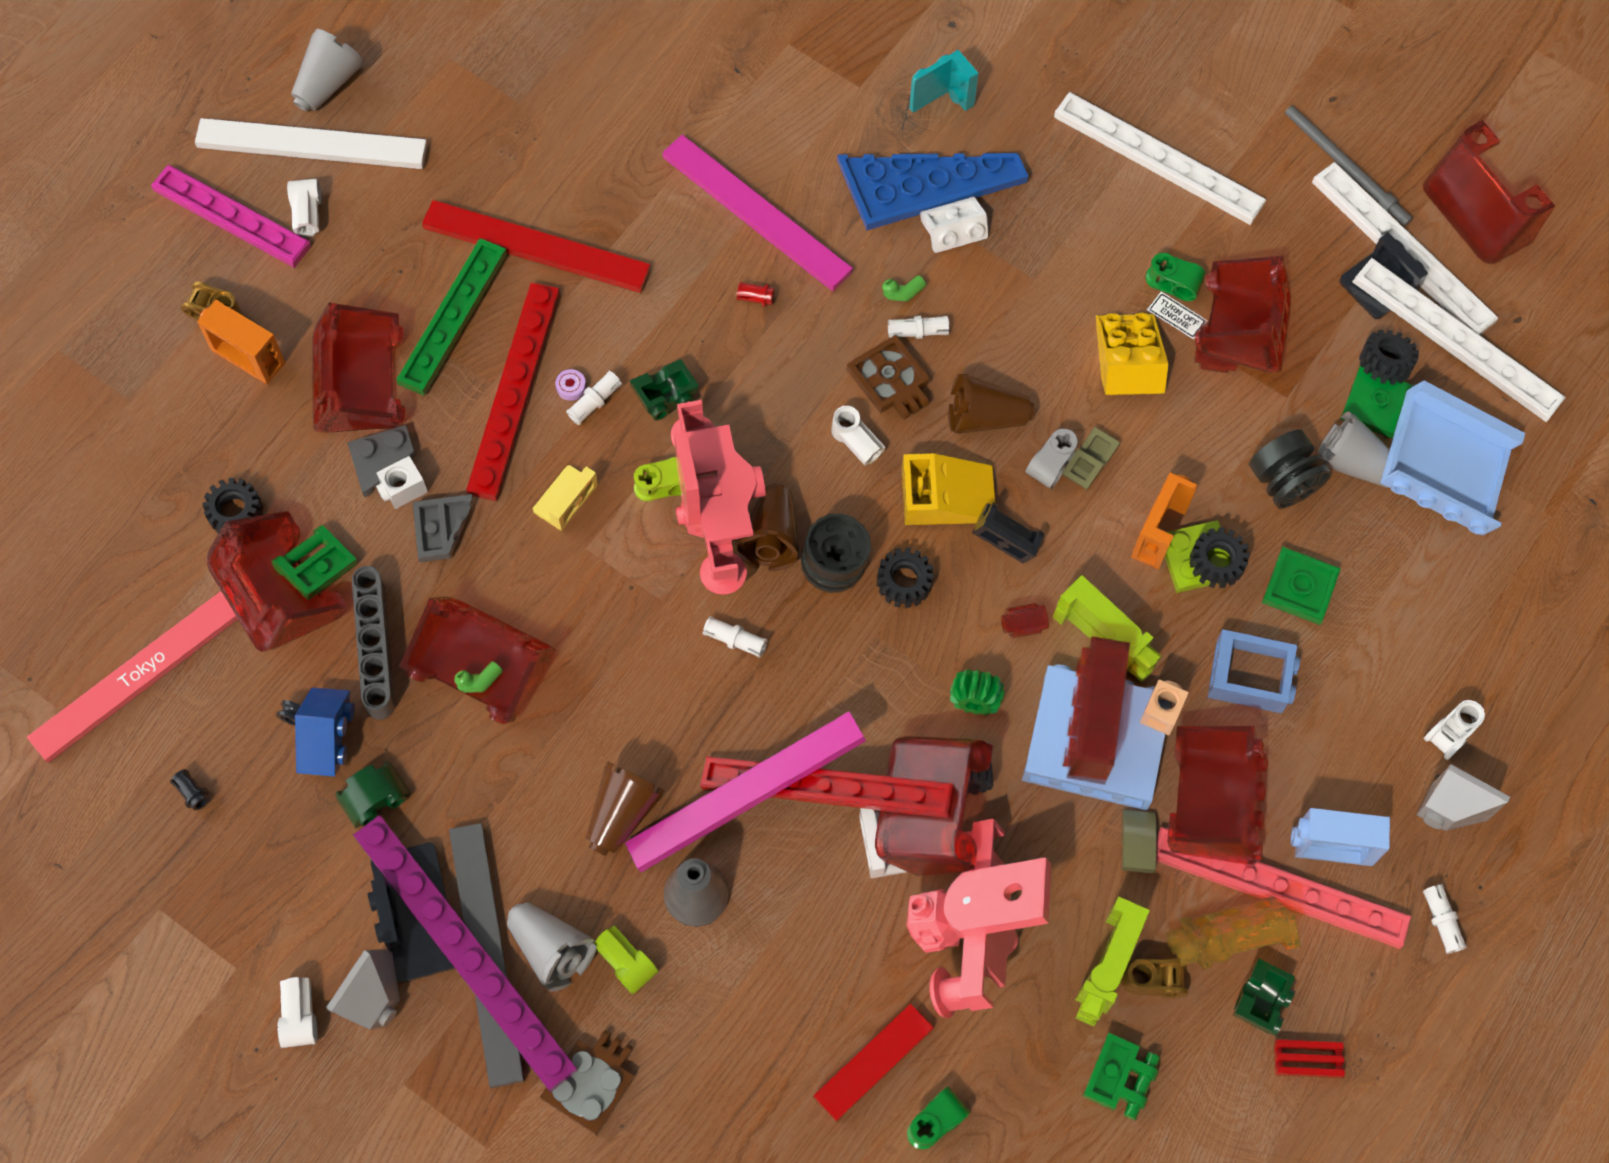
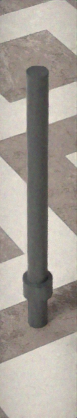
[1285,105,1413,227]

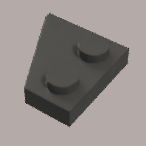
[347,425,416,498]
[413,494,473,563]

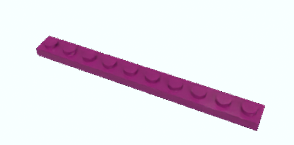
[353,815,577,1093]

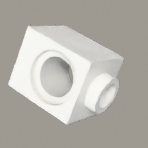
[376,456,428,509]

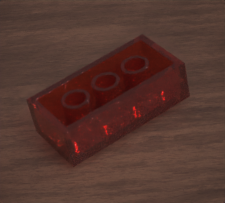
[1062,636,1130,785]

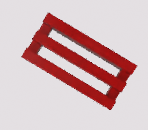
[1274,1039,1345,1078]

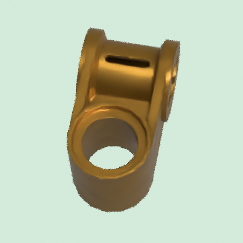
[180,281,243,320]
[1121,959,1188,998]

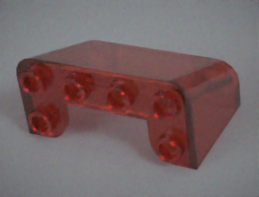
[1423,120,1555,264]
[1167,726,1268,866]

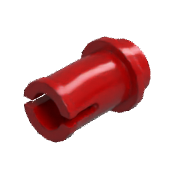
[737,282,775,307]

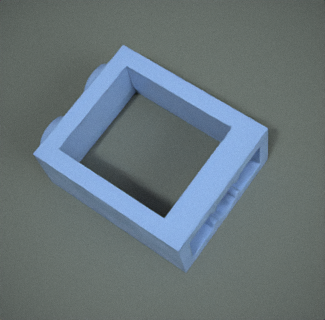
[1290,808,1390,866]

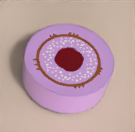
[555,369,586,401]

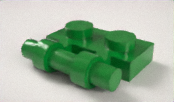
[1082,1033,1160,1121]

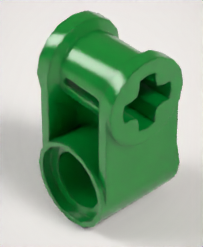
[1145,252,1206,301]
[907,1086,971,1150]

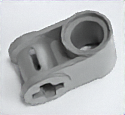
[1025,429,1077,489]

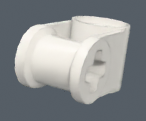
[1423,700,1485,761]

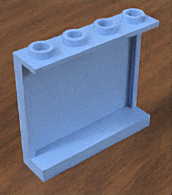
[1380,381,1525,535]
[1022,665,1171,811]

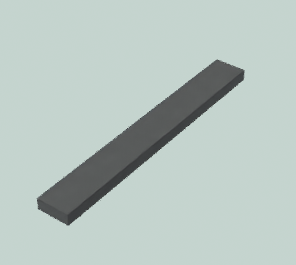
[449,823,524,1089]

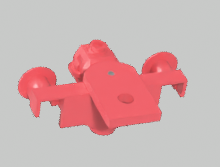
[671,400,766,595]
[907,819,1051,1019]

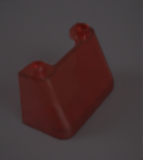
[1195,256,1291,373]
[312,302,405,433]
[206,511,348,652]
[399,596,556,724]
[875,736,994,876]

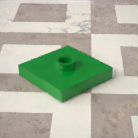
[1340,366,1414,439]
[1261,546,1341,625]

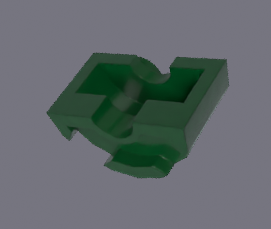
[629,359,699,421]
[336,761,411,829]
[1233,958,1296,1036]

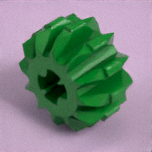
[950,669,1005,716]

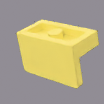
[533,465,598,531]

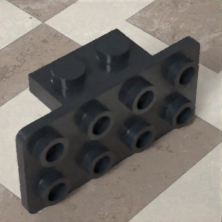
[367,843,455,983]

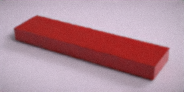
[813,1003,934,1122]

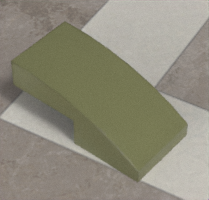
[1062,427,1120,490]
[1121,810,1156,873]

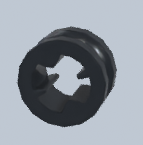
[276,700,301,726]

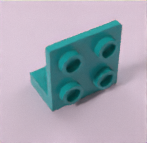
[909,50,979,113]

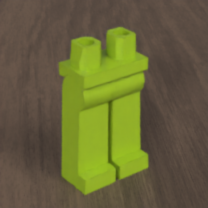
[1052,575,1161,683]
[1076,897,1150,1026]

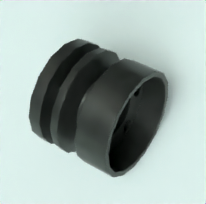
[1249,429,1332,509]
[801,513,871,593]

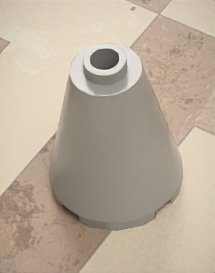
[291,29,364,112]
[1317,411,1390,488]
[507,902,596,992]

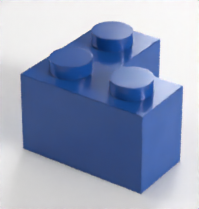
[295,687,355,777]

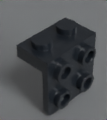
[1339,232,1428,319]

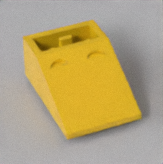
[1096,313,1168,395]
[901,454,995,525]

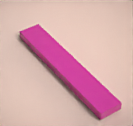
[151,164,311,268]

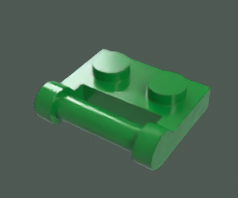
[271,525,357,601]

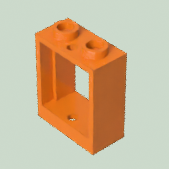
[197,300,286,385]

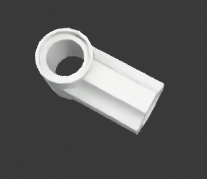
[287,179,321,237]
[831,406,885,466]
[278,977,318,1048]

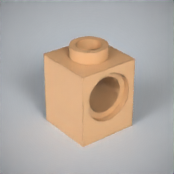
[1139,679,1189,736]

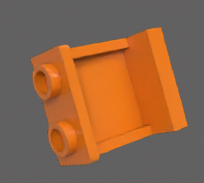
[1131,472,1198,570]

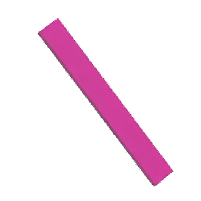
[662,135,852,292]
[625,712,866,872]

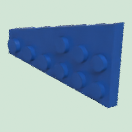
[837,153,1028,231]

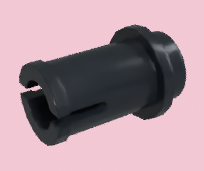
[170,769,210,811]

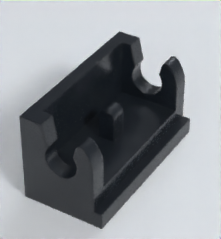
[972,502,1044,564]

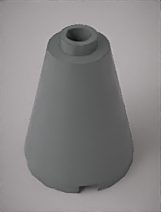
[664,859,729,927]

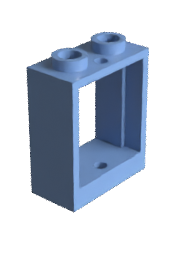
[1207,629,1300,714]

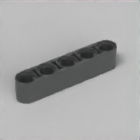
[352,566,395,720]

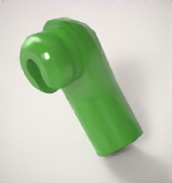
[882,275,926,302]
[454,661,503,693]

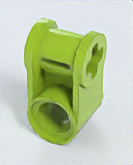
[634,457,682,502]

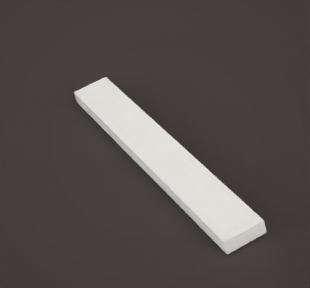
[1054,92,1267,225]
[195,118,427,169]
[1312,162,1498,335]
[1353,258,1566,422]

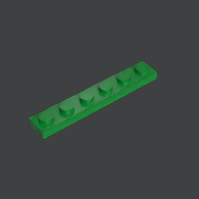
[396,238,507,396]

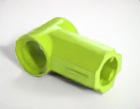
[593,926,658,995]

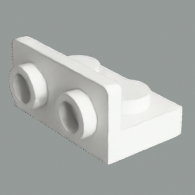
[920,197,988,253]

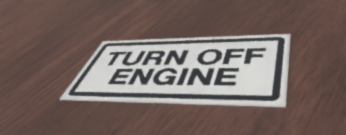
[1147,292,1208,339]

